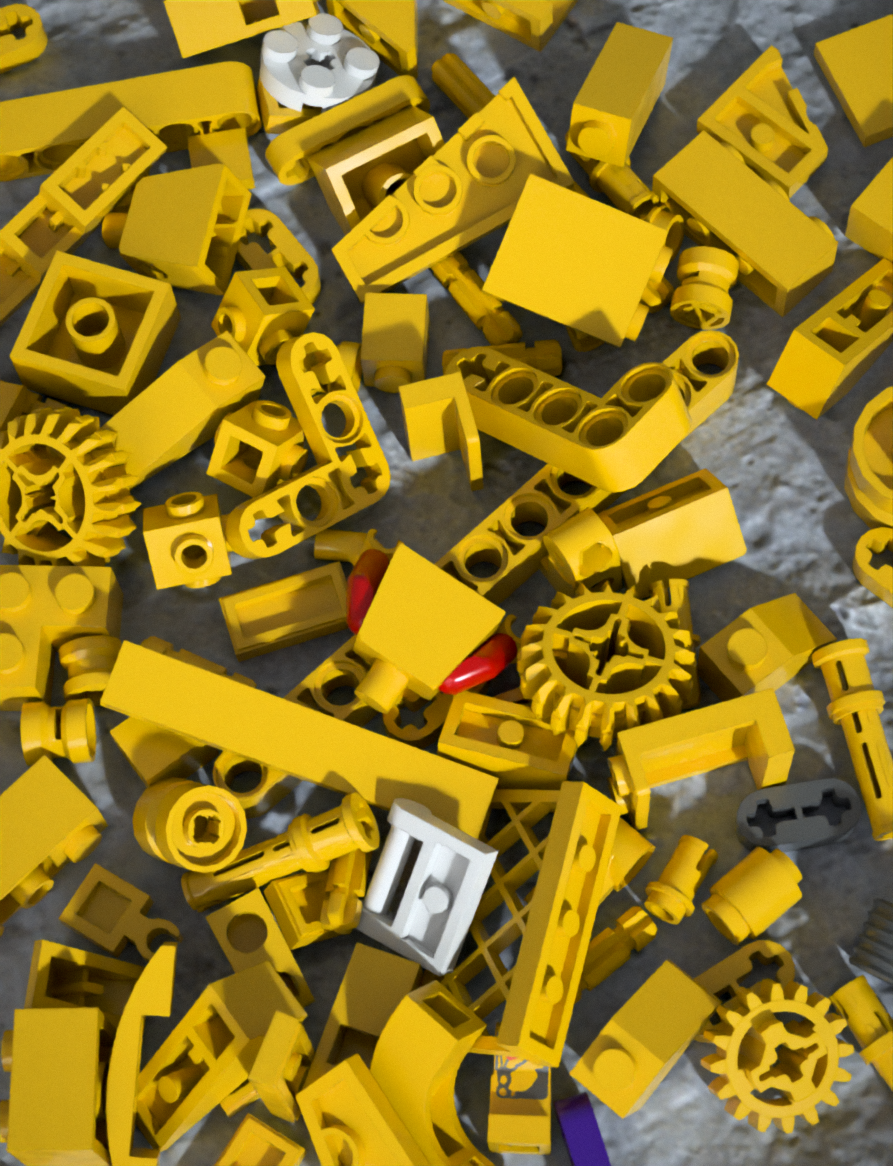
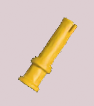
[811,638,893,841]
[181,792,380,913]

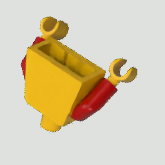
[346,529,521,714]

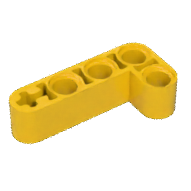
[445,346,692,493]

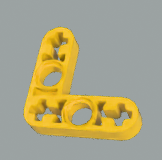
[225,332,391,559]

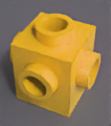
[211,266,315,366]
[206,399,308,497]
[143,492,233,590]

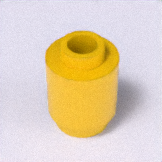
[701,847,803,945]

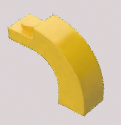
[370,980,495,1166]

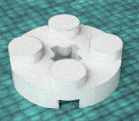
[259,13,380,114]

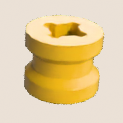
[58,635,122,706]

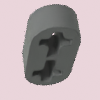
[735,778,861,853]

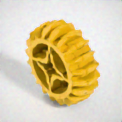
[0,407,142,567]
[517,580,696,751]

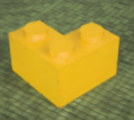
[0,565,124,711]

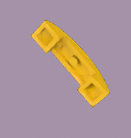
[106,942,178,1166]

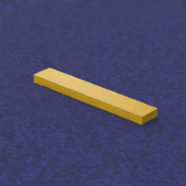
[100,640,499,839]

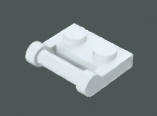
[356,798,499,977]

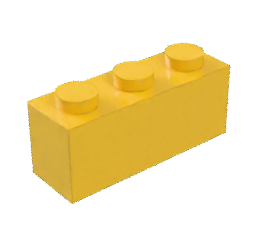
[652,130,838,318]

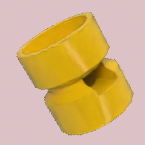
[132,777,247,873]

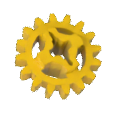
[701,978,854,1134]

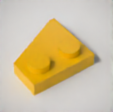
[696,45,828,199]

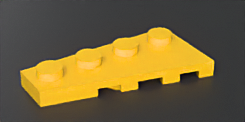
[331,77,575,305]

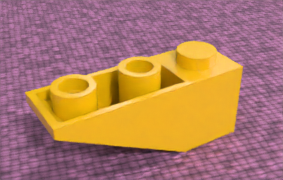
[0,754,108,937]

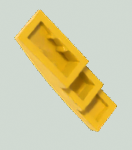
[0,106,167,327]

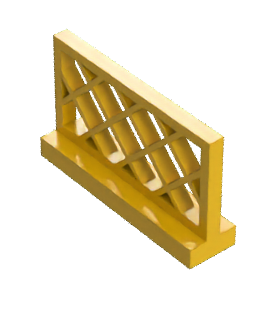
[421,781,622,1068]

